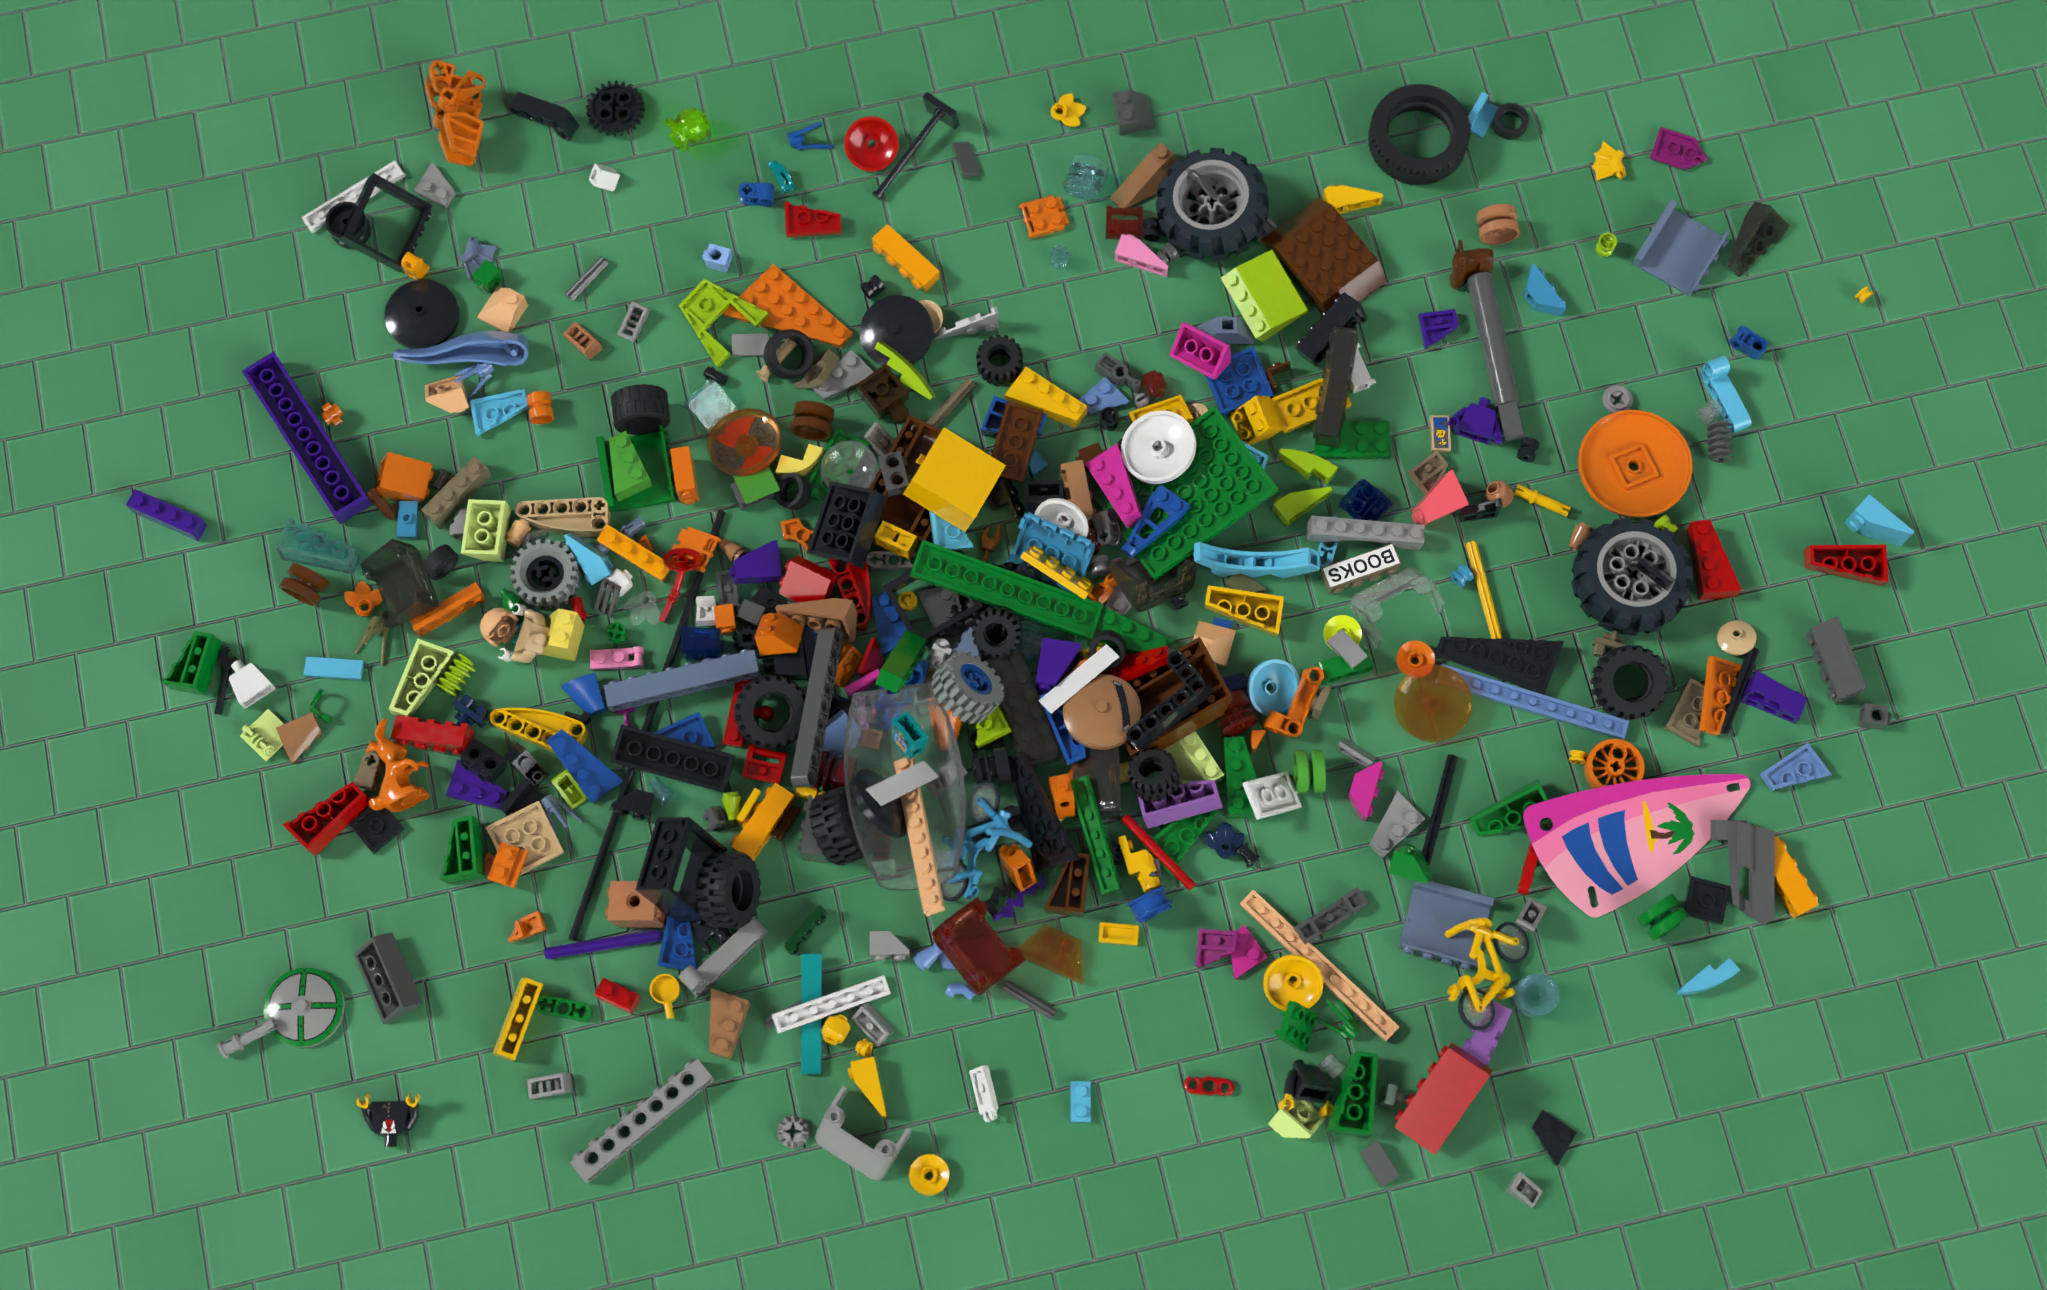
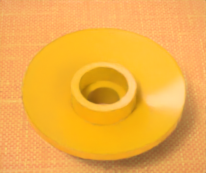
[909,1154,949,1196]

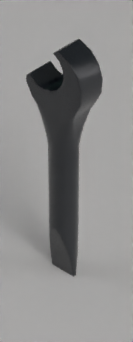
[214,647,238,715]

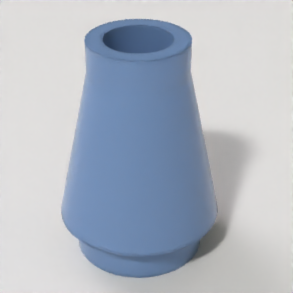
[913,943,944,971]

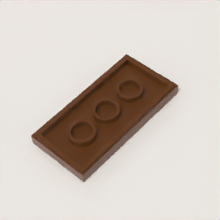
[992,401,1044,483]

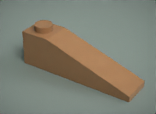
[1110,143,1178,211]

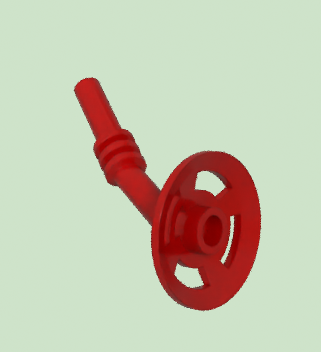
[659,548,702,623]

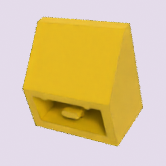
[1230,396,1283,445]

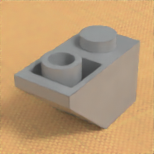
[870,931,910,961]

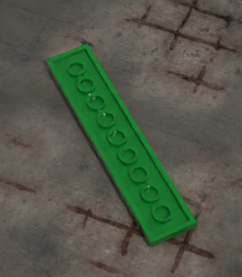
[910,540,1104,640]

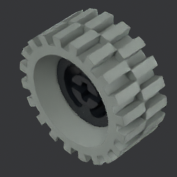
[510,539,581,611]

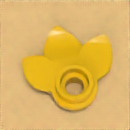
[1050,94,1086,127]

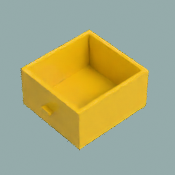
[903,427,1006,532]

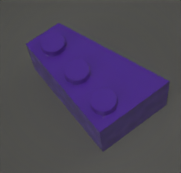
[1740,671,1807,724]

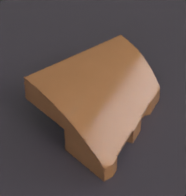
[276,712,322,764]

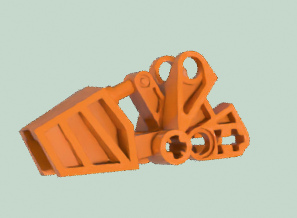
[425,60,486,167]

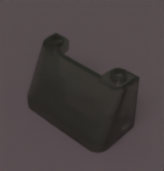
[360,539,439,628]
[1109,555,1198,613]
[1072,746,1121,821]

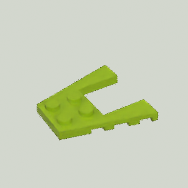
[679,279,769,368]

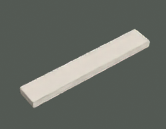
[301,160,406,234]
[771,975,891,1034]

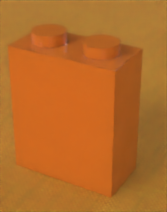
[670,446,700,505]

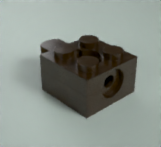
[856,364,909,424]

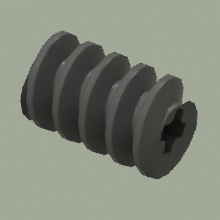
[1707,421,1733,463]

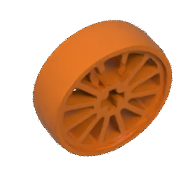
[1584,739,1645,789]

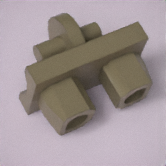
[1591,629,1627,658]

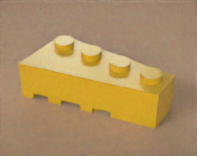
[1004,367,1087,429]
[1204,585,1284,638]

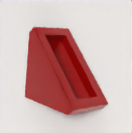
[858,638,885,678]

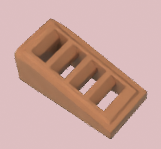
[562,321,603,360]

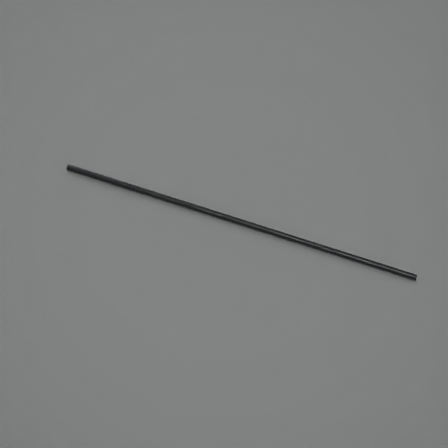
[568,510,726,941]

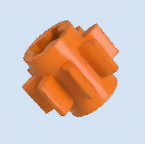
[320,402,344,426]

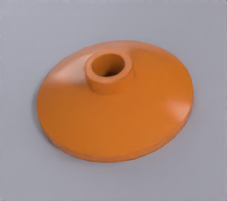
[1396,641,1435,678]

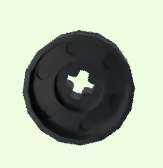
[972,746,1012,791]

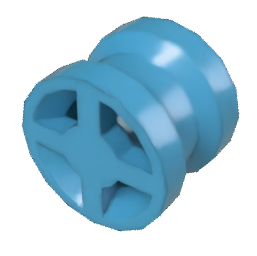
[1449,564,1474,588]

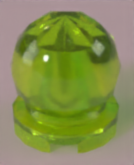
[663,107,710,153]

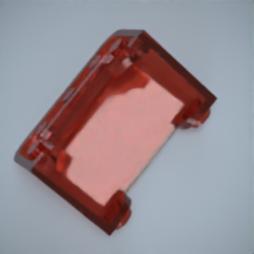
[932,897,1026,995]

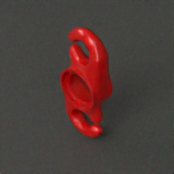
[1184,1076,1234,1096]

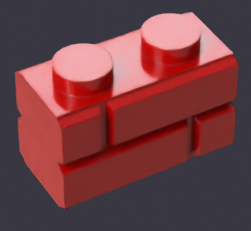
[594,978,641,1015]

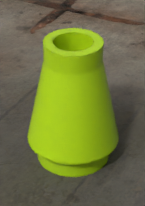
[721,792,741,821]

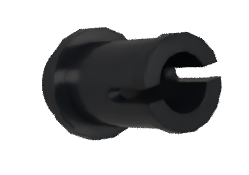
[703,366,728,387]

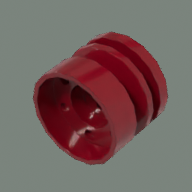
[813,750,856,793]

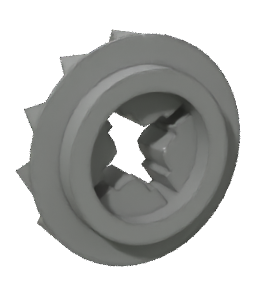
[1602,386,1633,413]
[777,1116,809,1149]

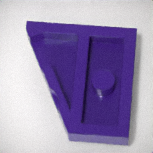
[1418,309,1459,349]

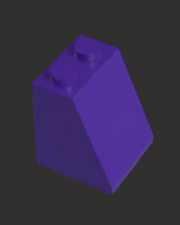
[1036,638,1081,695]

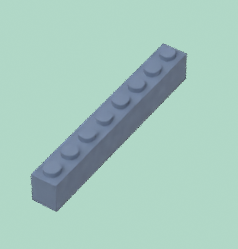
[604,649,762,712]

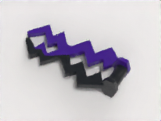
[982,870,1045,922]

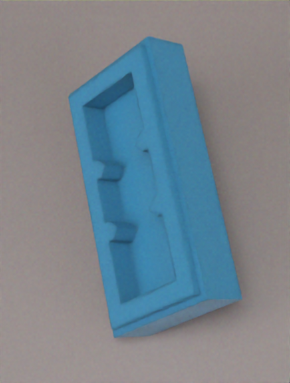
[397,501,419,539]

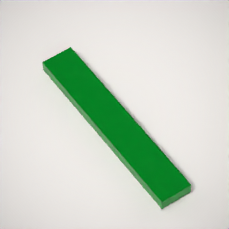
[1070,775,1122,894]

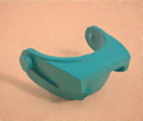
[768,160,796,194]

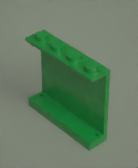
[596,425,677,513]

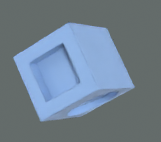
[703,243,733,273]

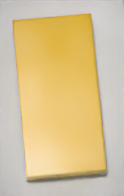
[1098,922,1139,946]

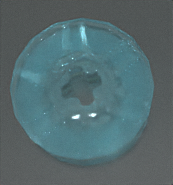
[1063,154,1109,201]
[1511,973,1560,1018]

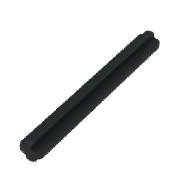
[1720,647,1759,734]

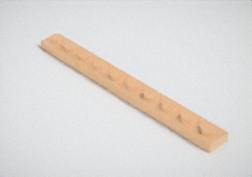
[894,757,945,917]
[1239,889,1399,1042]

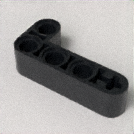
[507,92,580,141]

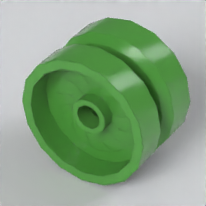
[1293,749,1326,794]

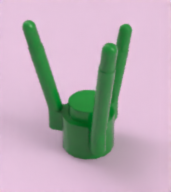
[1316,1000,1362,1040]

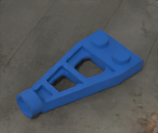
[1121,484,1191,558]

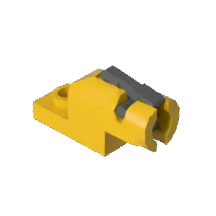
[1118,835,1162,893]

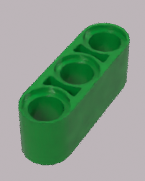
[1315,649,1374,684]

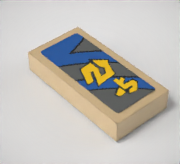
[1430,415,1451,453]

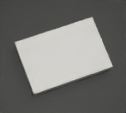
[1242,771,1302,820]

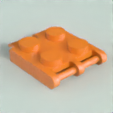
[1019,195,1069,239]
[671,527,721,573]

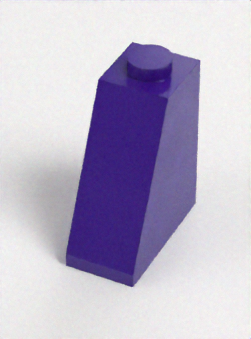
[729,540,782,584]

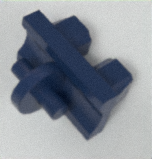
[452,695,489,728]

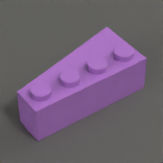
[1137,780,1223,829]
[1462,1001,1512,1066]

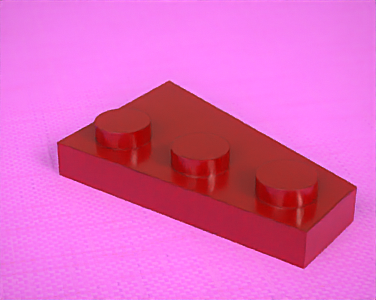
[1116,646,1171,682]

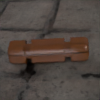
[366,488,398,520]
[772,805,801,841]

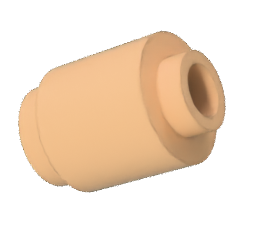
[506,519,531,548]

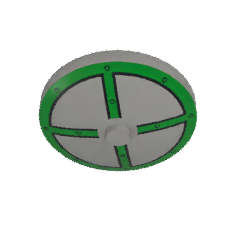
[264,968,345,1048]

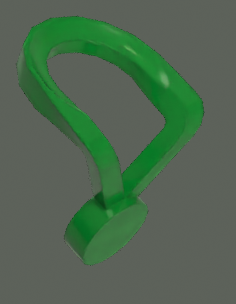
[310,689,332,724]

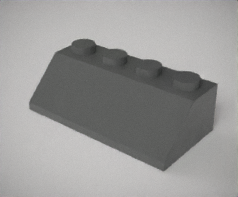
[1806,616,1867,704]
[354,932,423,1024]

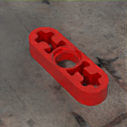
[1517,841,1538,896]

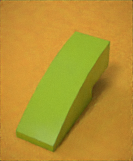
[1278,449,1338,485]

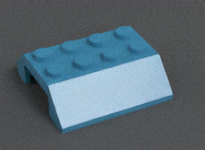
[1006,512,1095,594]

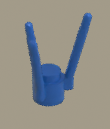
[787,122,834,150]

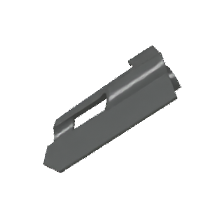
[1710,820,1775,925]

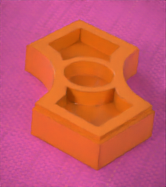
[780,518,814,554]

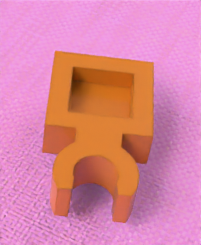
[1088,573,1121,604]

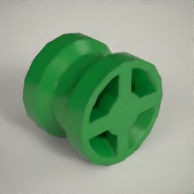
[606,622,627,645]

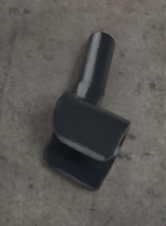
[564,711,592,726]

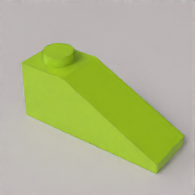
[1272,487,1333,527]

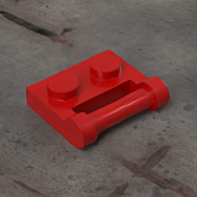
[742,744,788,785]

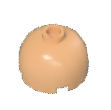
[480,607,519,647]

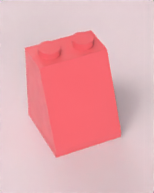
[1412,470,1469,525]

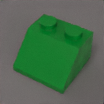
[1388,843,1434,884]

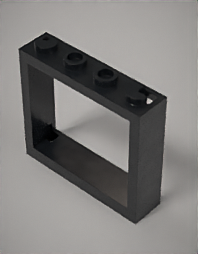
[339,173,433,272]
[883,570,984,647]

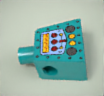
[891,711,929,759]

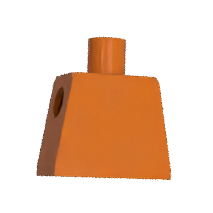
[1048,774,1075,819]
[999,844,1037,892]

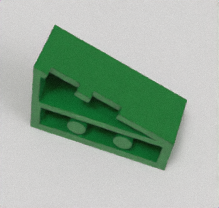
[161,631,222,695]
[440,815,485,884]

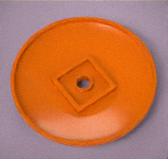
[1578,410,1692,518]

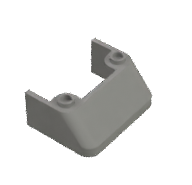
[815,1086,912,1181]

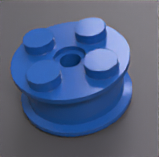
[1126,885,1173,924]

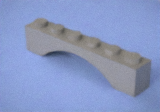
[1307,516,1425,550]

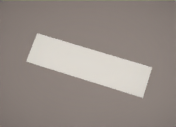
[1039,644,1119,714]
[865,761,939,806]

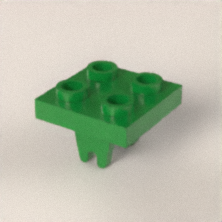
[1274,1001,1317,1052]

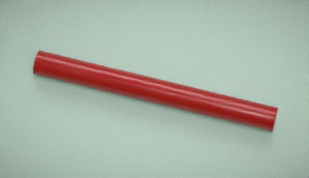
[1121,814,1196,891]

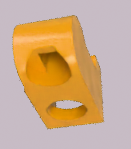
[401,251,430,280]

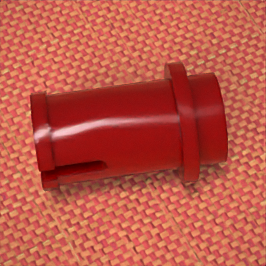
[570,597,588,622]

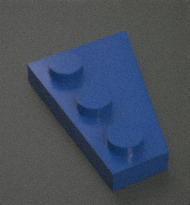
[871,591,908,656]
[658,916,696,971]

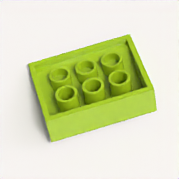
[1221,250,1309,342]

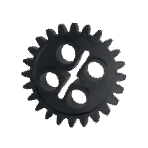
[586,80,645,137]

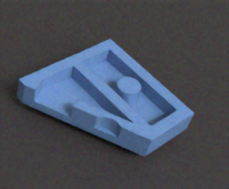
[1079,377,1130,416]

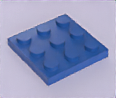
[1204,347,1274,416]

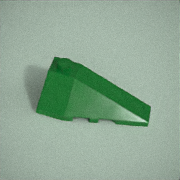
[1469,779,1552,836]

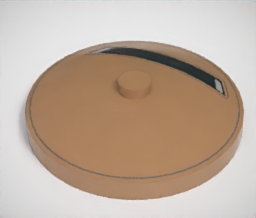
[1063,674,1141,750]

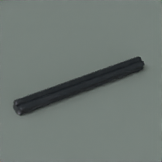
[1422,754,1458,865]

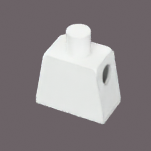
[229,660,276,709]

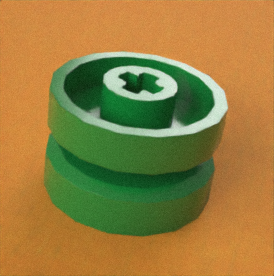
[1637,893,1689,941]

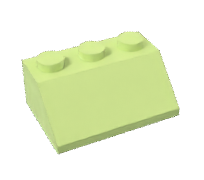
[461,499,512,562]
[1164,731,1224,784]

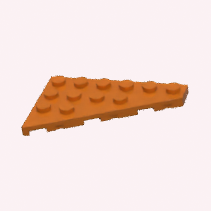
[723,264,853,348]

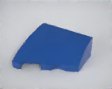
[561,672,607,717]

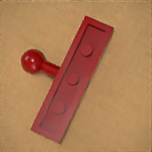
[722,678,774,748]

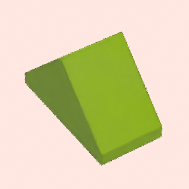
[551,769,588,810]

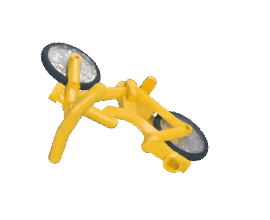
[1445,918,1529,1031]

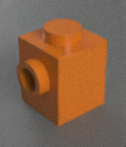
[714,604,738,635]

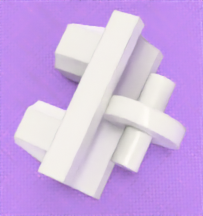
[927,638,952,672]

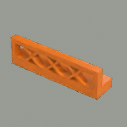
[409,582,487,638]

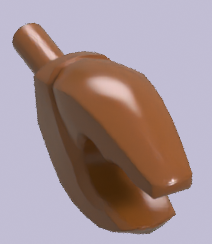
[980,525,1002,562]

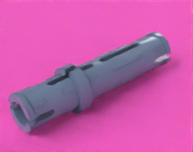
[595,516,646,554]

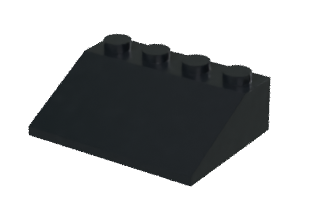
[807,481,887,569]

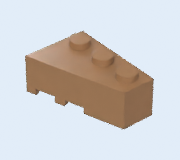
[1060,460,1097,526]
[709,988,751,1061]

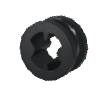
[1170,594,1189,611]

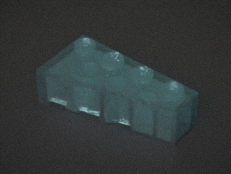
[276,517,360,575]

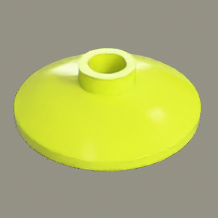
[1323,615,1362,650]

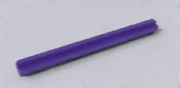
[544,929,662,959]

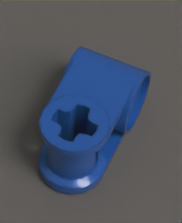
[739,182,774,207]
[1729,326,1767,360]

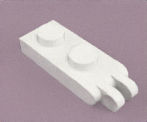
[969,1065,998,1122]

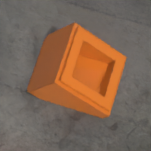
[1250,730,1266,754]

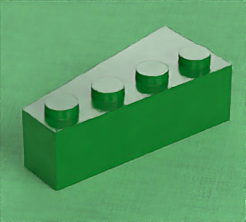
[1087,607,1174,655]
[1223,737,1257,819]
[1326,1051,1378,1137]

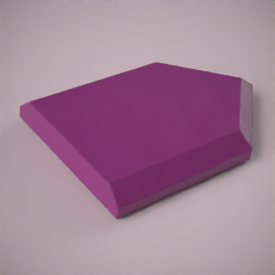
[1650,127,1708,170]

